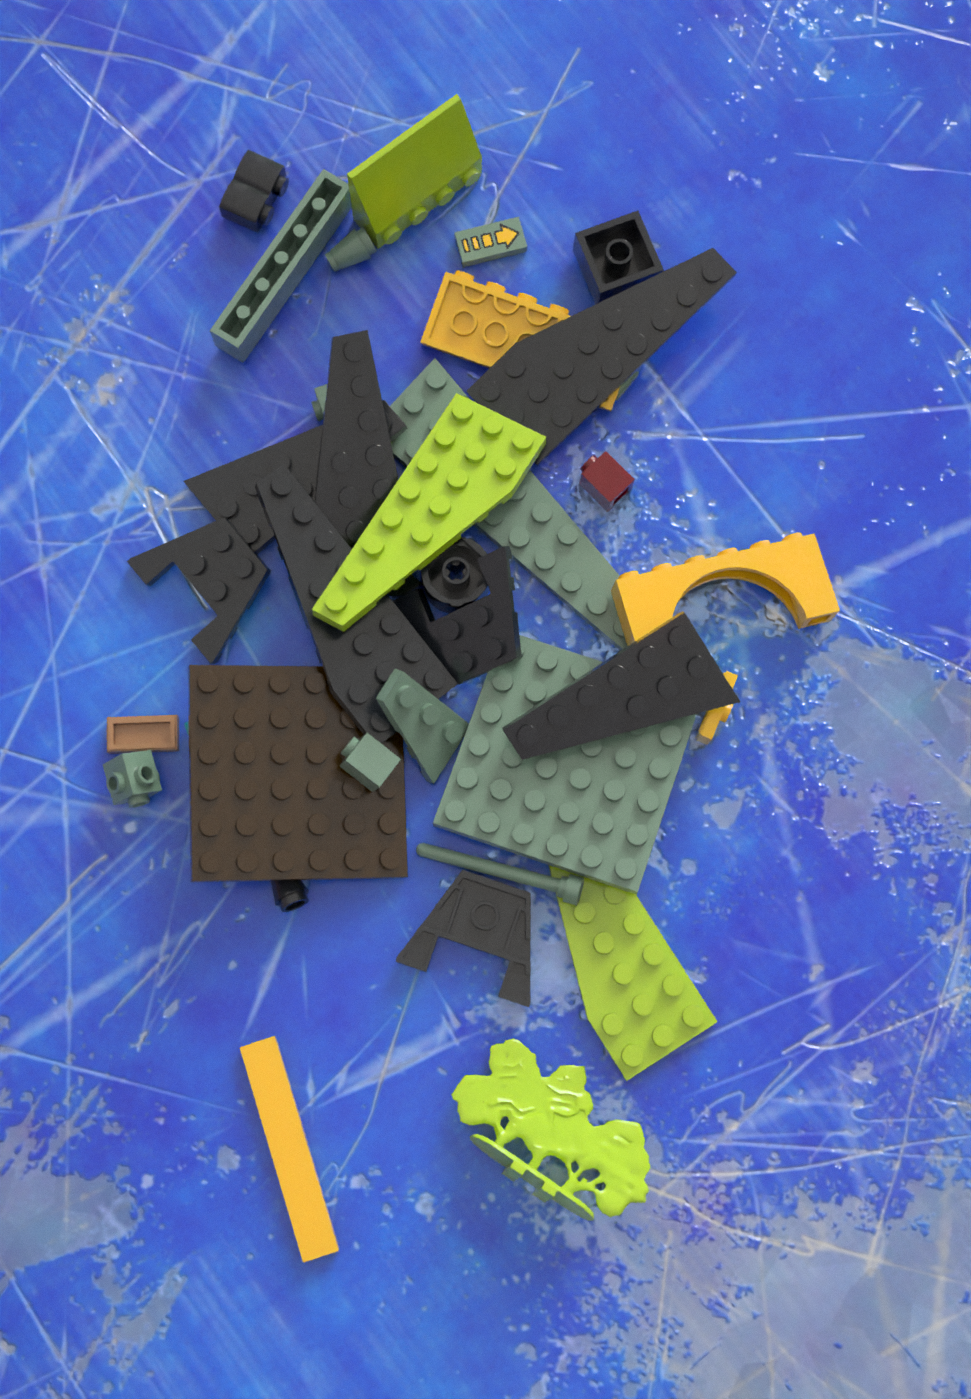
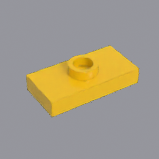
[695,671,738,745]

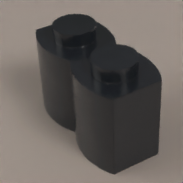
[219,150,289,233]

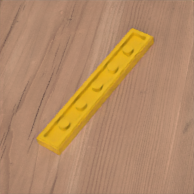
[240,1036,339,1263]

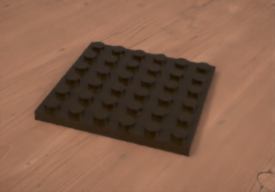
[188,665,408,883]

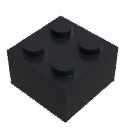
[573,210,664,304]

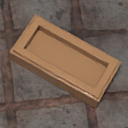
[107,715,179,754]

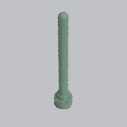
[416,843,584,906]

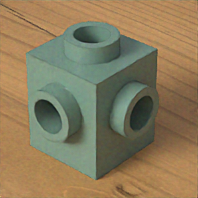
[103,750,162,808]

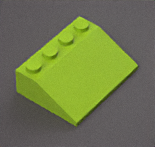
[347,94,482,249]

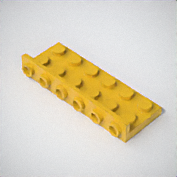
[420,270,621,412]

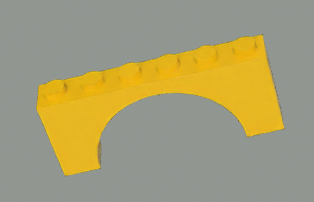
[611,533,840,646]

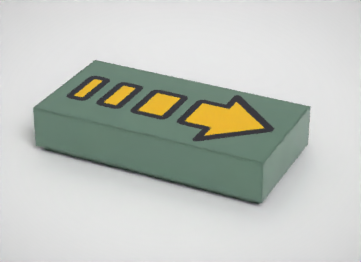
[454,217,527,267]

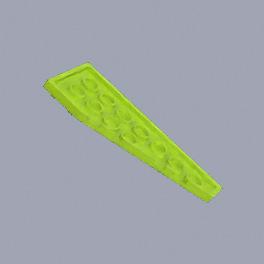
[312,393,546,632]
[548,865,718,1081]

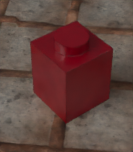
[579,451,635,512]

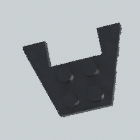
[127,518,271,664]
[393,546,522,685]
[395,870,531,1007]

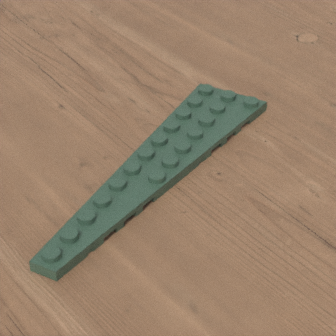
[390,358,627,651]

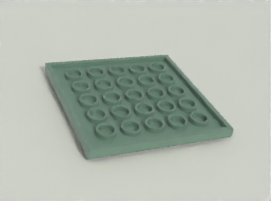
[433,635,697,895]

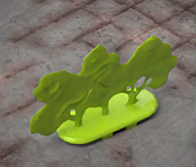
[451,1039,651,1221]

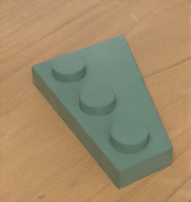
[376,668,469,784]

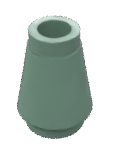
[325,227,377,272]

